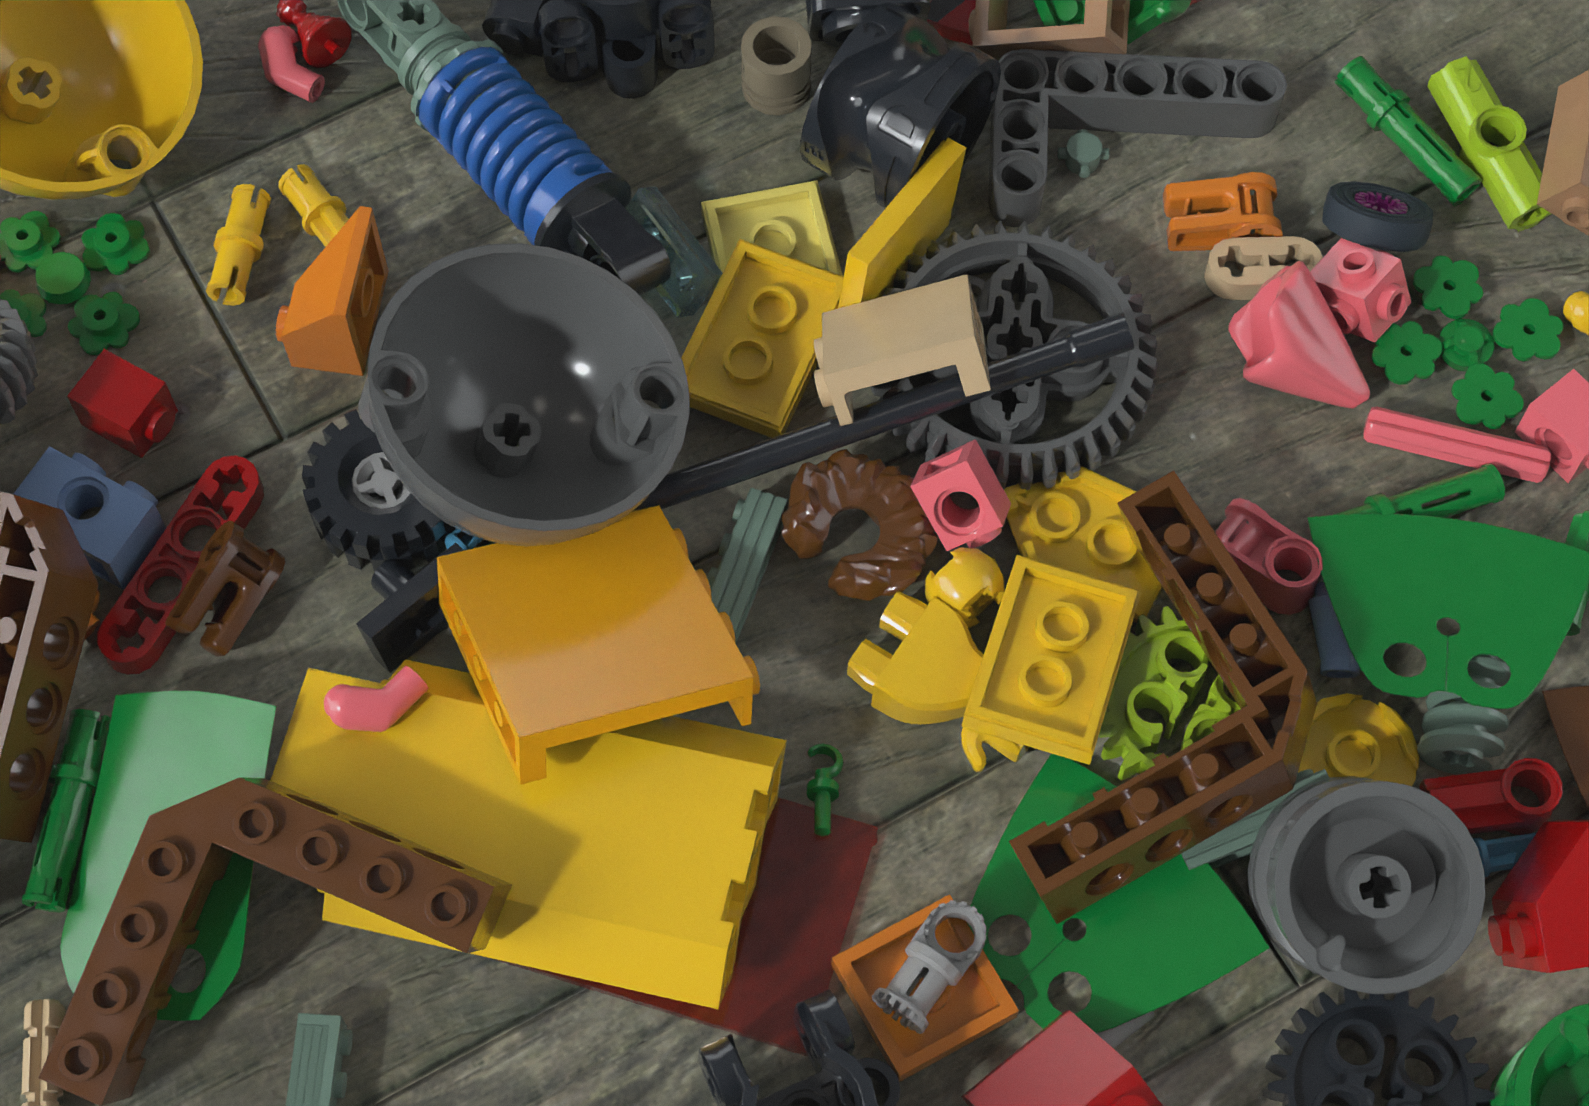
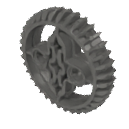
[871,220,1158,491]

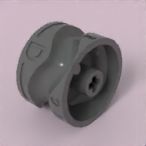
[1248,776,1485,994]

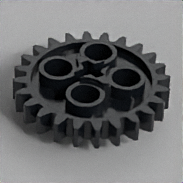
[1263,987,1495,1106]

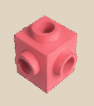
[1310,238,1411,343]

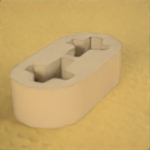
[1204,236,1323,300]

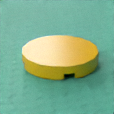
[1298,693,1419,786]

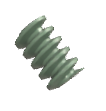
[1417,632,1511,775]

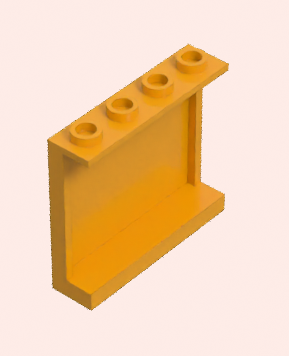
[437,505,760,785]

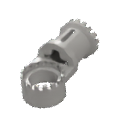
[872,900,986,1034]

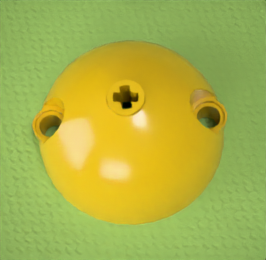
[0,0,203,200]

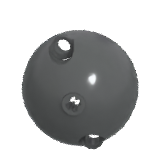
[358,243,690,546]

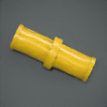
[206,184,271,306]

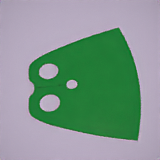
[1307,514,1589,709]
[967,754,1269,1034]

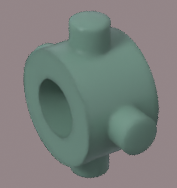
[1057,129,1109,178]

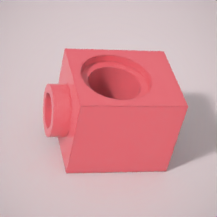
[1515,369,1589,483]
[910,439,1011,551]

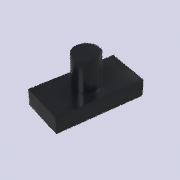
[356,542,465,673]

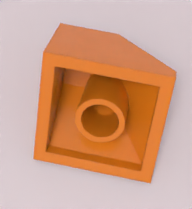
[276,206,389,376]

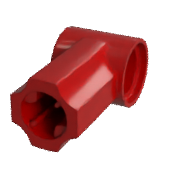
[1419,758,1563,835]

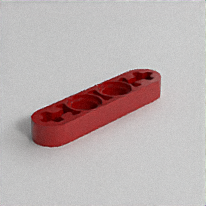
[97,455,264,675]

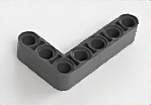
[988,49,1287,227]

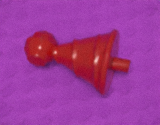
[276,0,352,68]

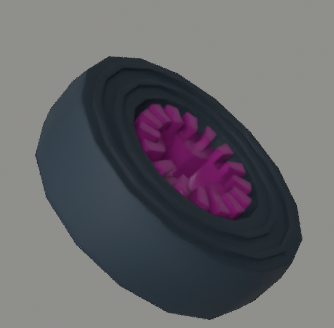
[1322,181,1433,252]

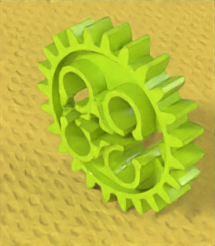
[1098,606,1241,781]

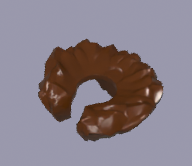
[781,449,938,601]

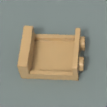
[814,274,991,426]

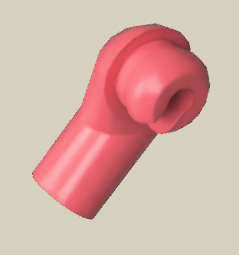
[258,25,325,103]
[324,666,429,732]

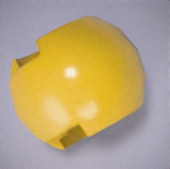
[925,547,1005,628]

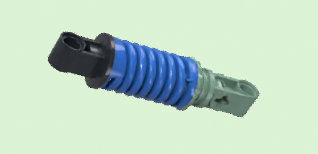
[337,0,671,296]

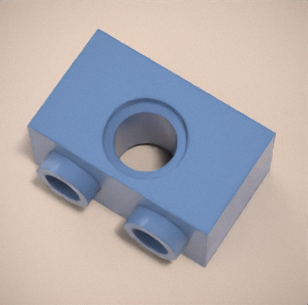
[13,446,166,590]

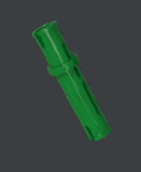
[1334,56,1483,207]
[1334,463,1505,518]
[22,709,111,912]

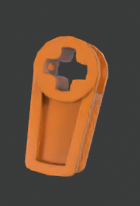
[1163,172,1283,251]

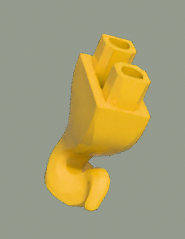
[847,591,1030,772]

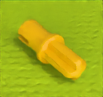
[278,164,349,247]

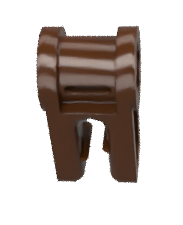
[165,520,286,657]

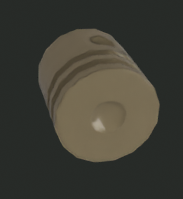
[741,16,812,116]

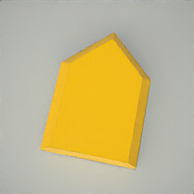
[1004,466,1163,623]

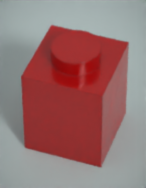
[67,349,178,458]

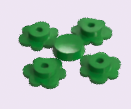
[0,211,150,355]
[1371,255,1563,430]

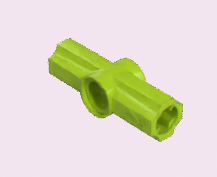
[1427,56,1552,232]

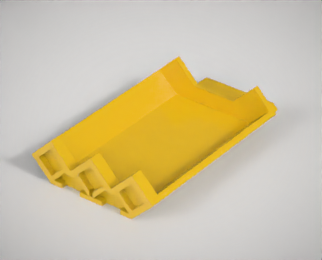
[270,659,787,1009]

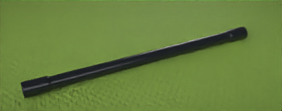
[633,313,1134,511]

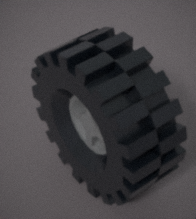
[302,409,456,572]

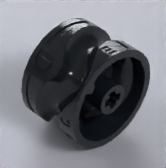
[800,2,1001,209]

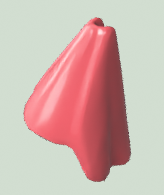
[1228,261,1370,409]

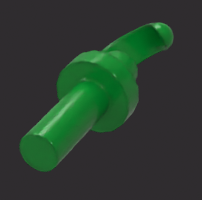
[806,743,844,836]

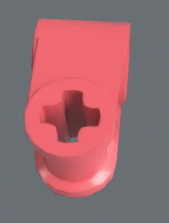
[1215,498,1322,615]

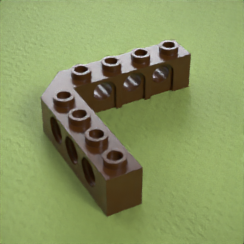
[1009,471,1317,924]
[0,492,99,843]
[38,777,512,1106]

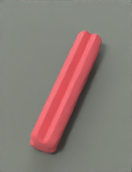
[1363,406,1551,483]

